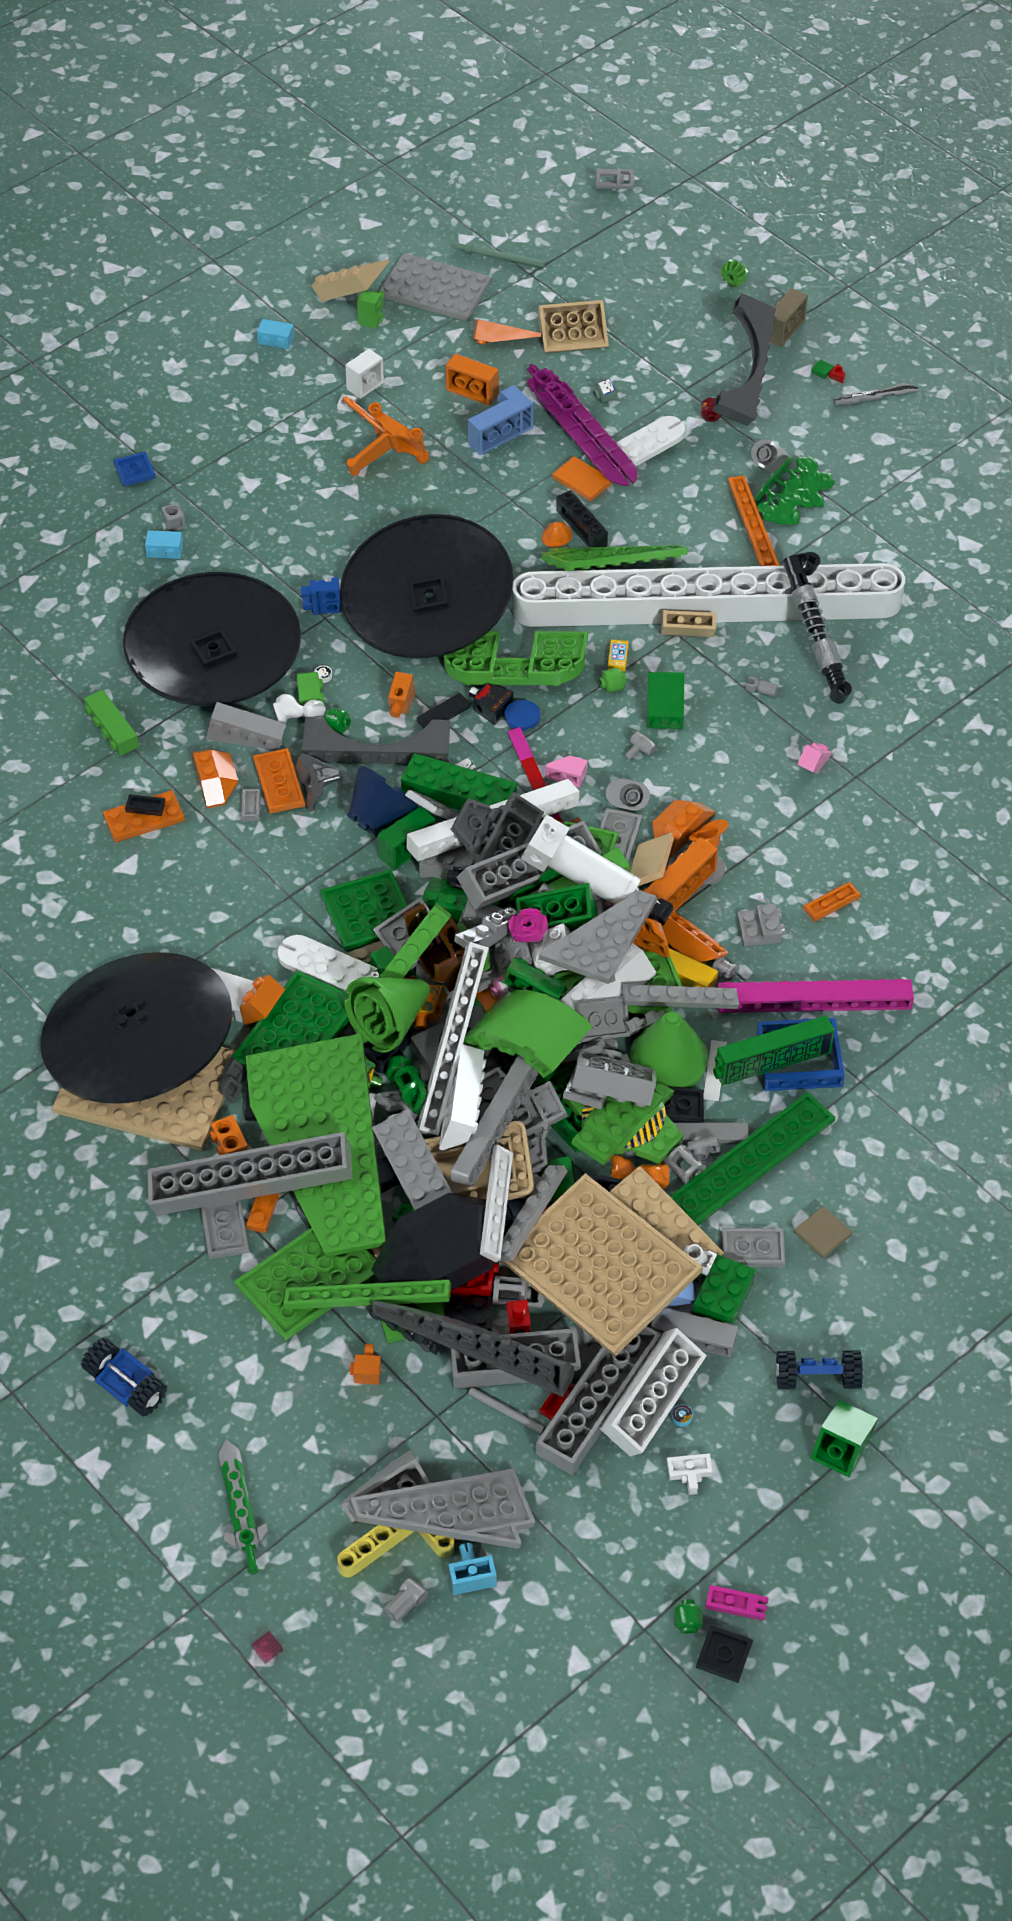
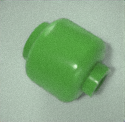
[599,668,627,693]

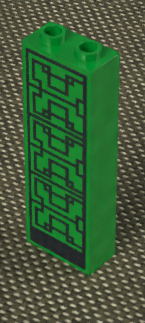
[713,1015,835,1086]

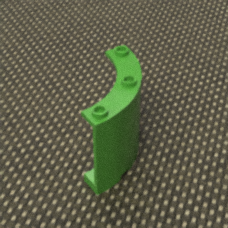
[464,990,593,1078]

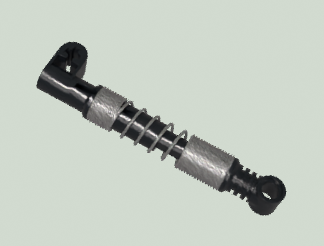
[782,552,852,704]

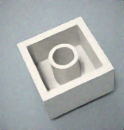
[345,349,384,399]

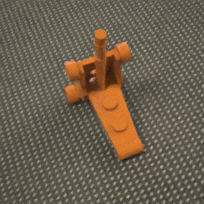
[343,396,430,476]

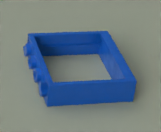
[756,1018,845,1091]

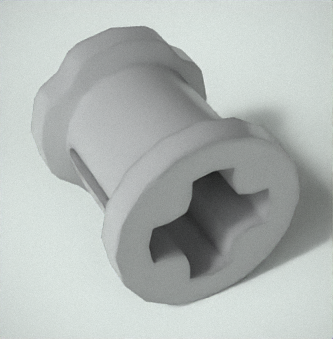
[712,957,738,980]

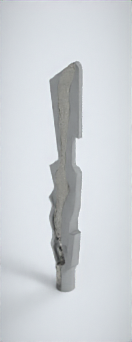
[833,382,919,406]

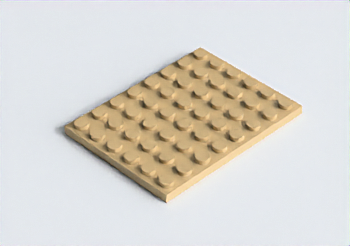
[52,1047,237,1151]
[501,1173,703,1356]

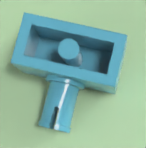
[448,1543,497,1595]

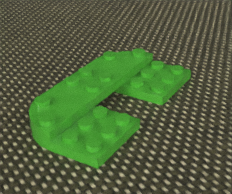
[443,631,588,686]

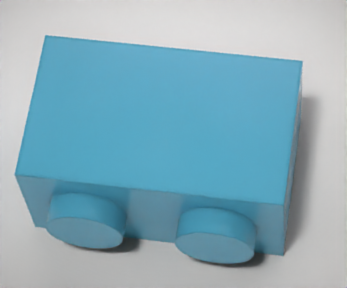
[257,319,294,349]
[145,530,183,559]

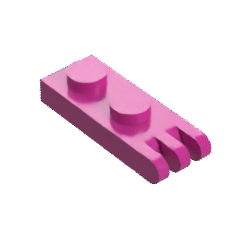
[705,1585,769,1621]

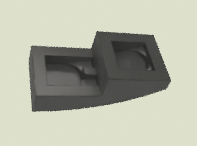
[219,1058,247,1103]

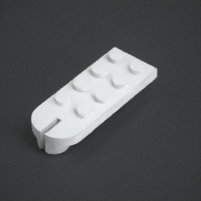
[616,416,685,474]
[278,935,378,994]

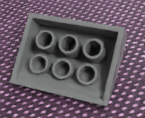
[572,1051,657,1107]

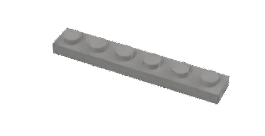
[622,984,739,1009]
[499,1165,567,1261]

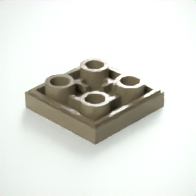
[794,1206,852,1259]

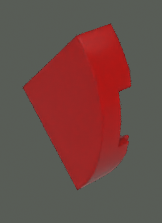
[829,364,845,383]

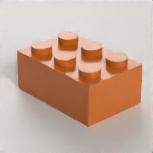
[446,353,499,406]

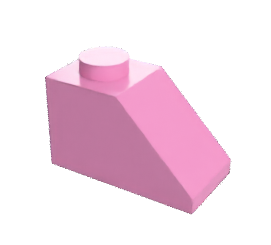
[546,756,588,788]

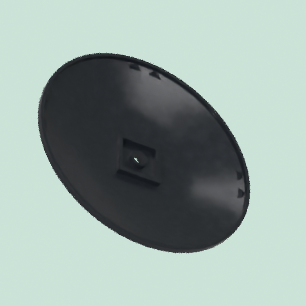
[340,514,514,659]
[123,572,301,706]
[41,952,232,1104]

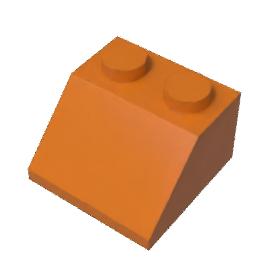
[239,974,285,1026]

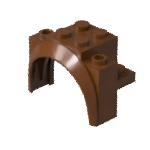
[404,904,465,992]

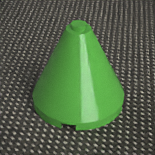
[344,977,430,1053]
[630,1011,708,1088]

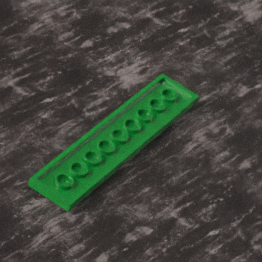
[670,1092,835,1226]

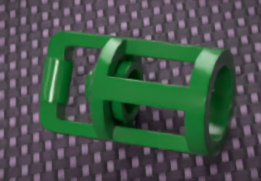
[393,1065,427,1114]

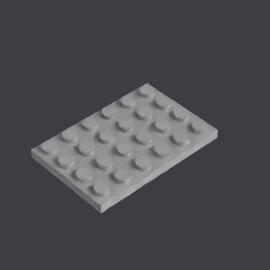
[380,253,492,321]

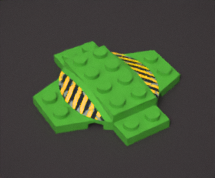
[563,1079,684,1166]

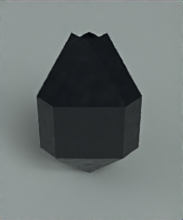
[371,1192,513,1291]

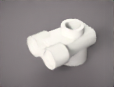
[684,1244,717,1276]

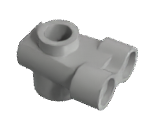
[688,1136,721,1161]

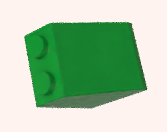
[647,672,684,729]
[810,1400,878,1477]

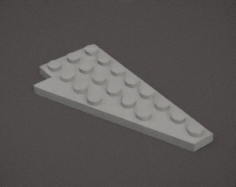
[349,1468,535,1549]

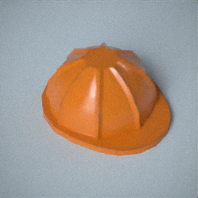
[542,521,572,548]

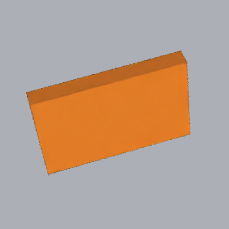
[552,456,613,502]

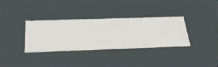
[704,1040,727,1101]

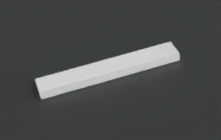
[480,1145,513,1262]

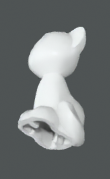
[273,694,326,724]

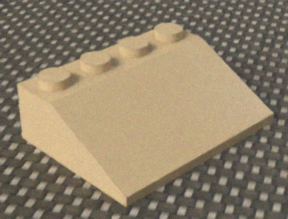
[312,259,390,302]
[538,300,609,353]

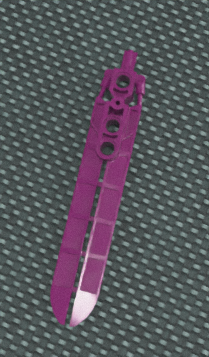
[527,364,637,486]

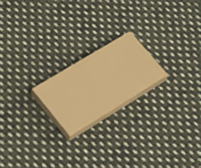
[630,833,674,886]

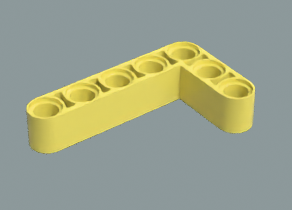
[337,1525,454,1577]

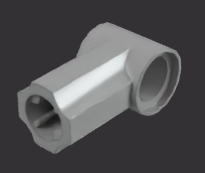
[384,1577,428,1623]

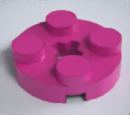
[508,908,548,942]

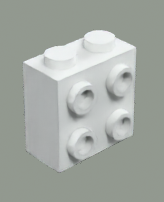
[529,924,571,977]

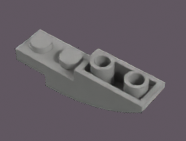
[454,907,519,948]

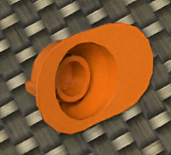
[689,819,729,848]

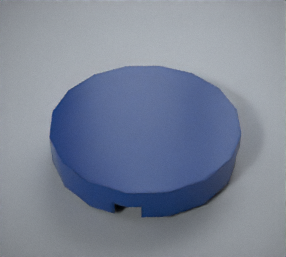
[504,700,540,731]

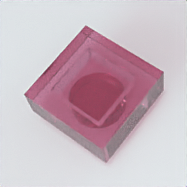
[251,1631,283,1664]

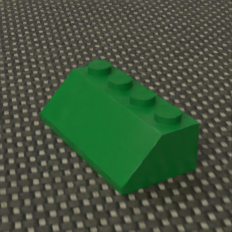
[516,883,598,932]

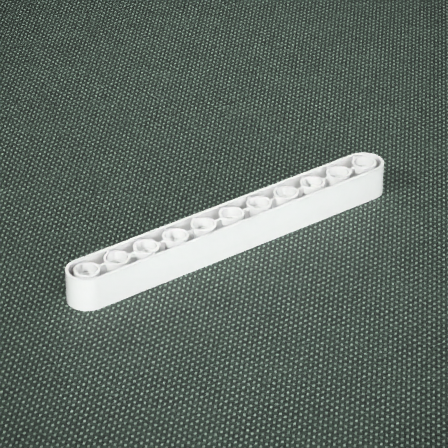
[512,563,905,627]

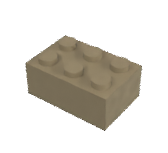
[770,288,808,347]

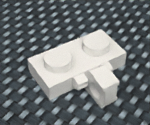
[667,1453,713,1495]

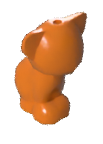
[610,1155,669,1189]

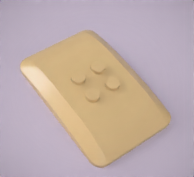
[424,1121,534,1200]

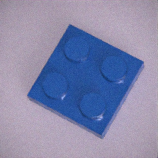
[113,452,156,487]

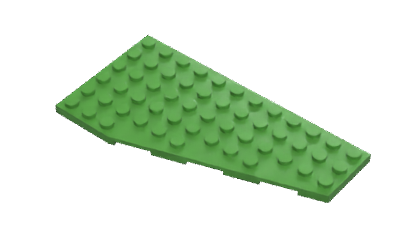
[246,1033,386,1257]

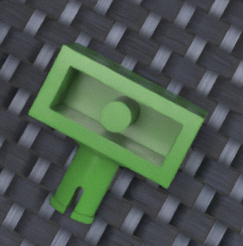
[357,290,385,329]

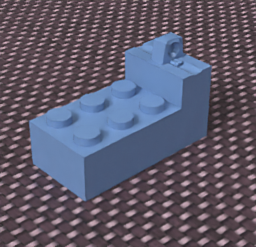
[468,385,534,455]

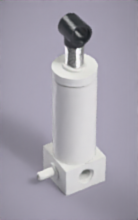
[521,814,674,925]

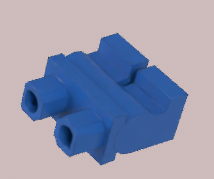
[301,577,342,615]

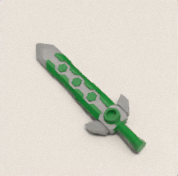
[218,1440,268,1575]

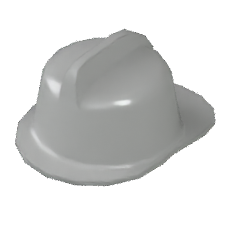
[751,439,789,473]
[606,779,650,810]

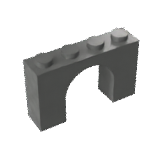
[411,1005,500,1076]

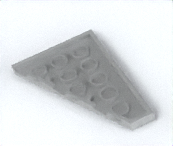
[539,890,657,984]

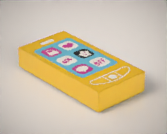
[608,640,628,671]

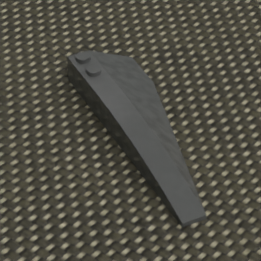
[372,1301,574,1397]

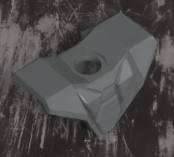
[295,753,340,812]

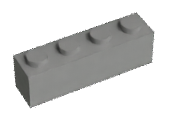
[651,1307,738,1358]

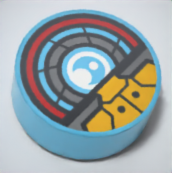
[671,1404,693,1427]

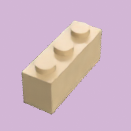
[661,610,716,637]

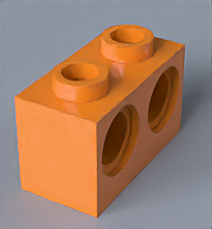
[209,1115,248,1155]

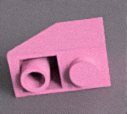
[797,743,832,772]

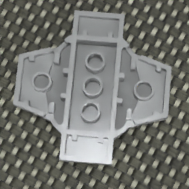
[476,1067,568,1174]

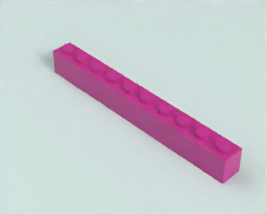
[718,979,914,1013]

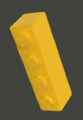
[643,948,718,988]

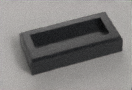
[125,794,166,816]

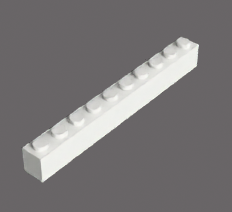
[407,779,580,861]
[417,942,489,1138]

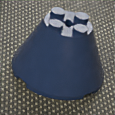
[347,765,419,837]

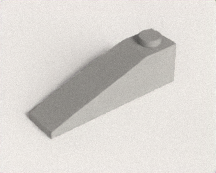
[340,1450,431,1522]

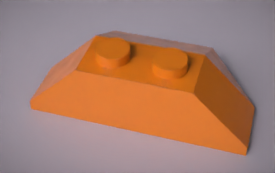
[191,748,238,809]
[652,800,715,858]
[663,910,728,962]
[633,918,670,958]

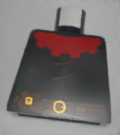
[469,683,514,725]

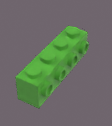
[83,690,139,756]

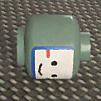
[593,378,619,402]

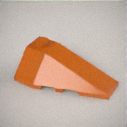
[473,319,541,345]

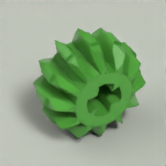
[720,259,748,287]

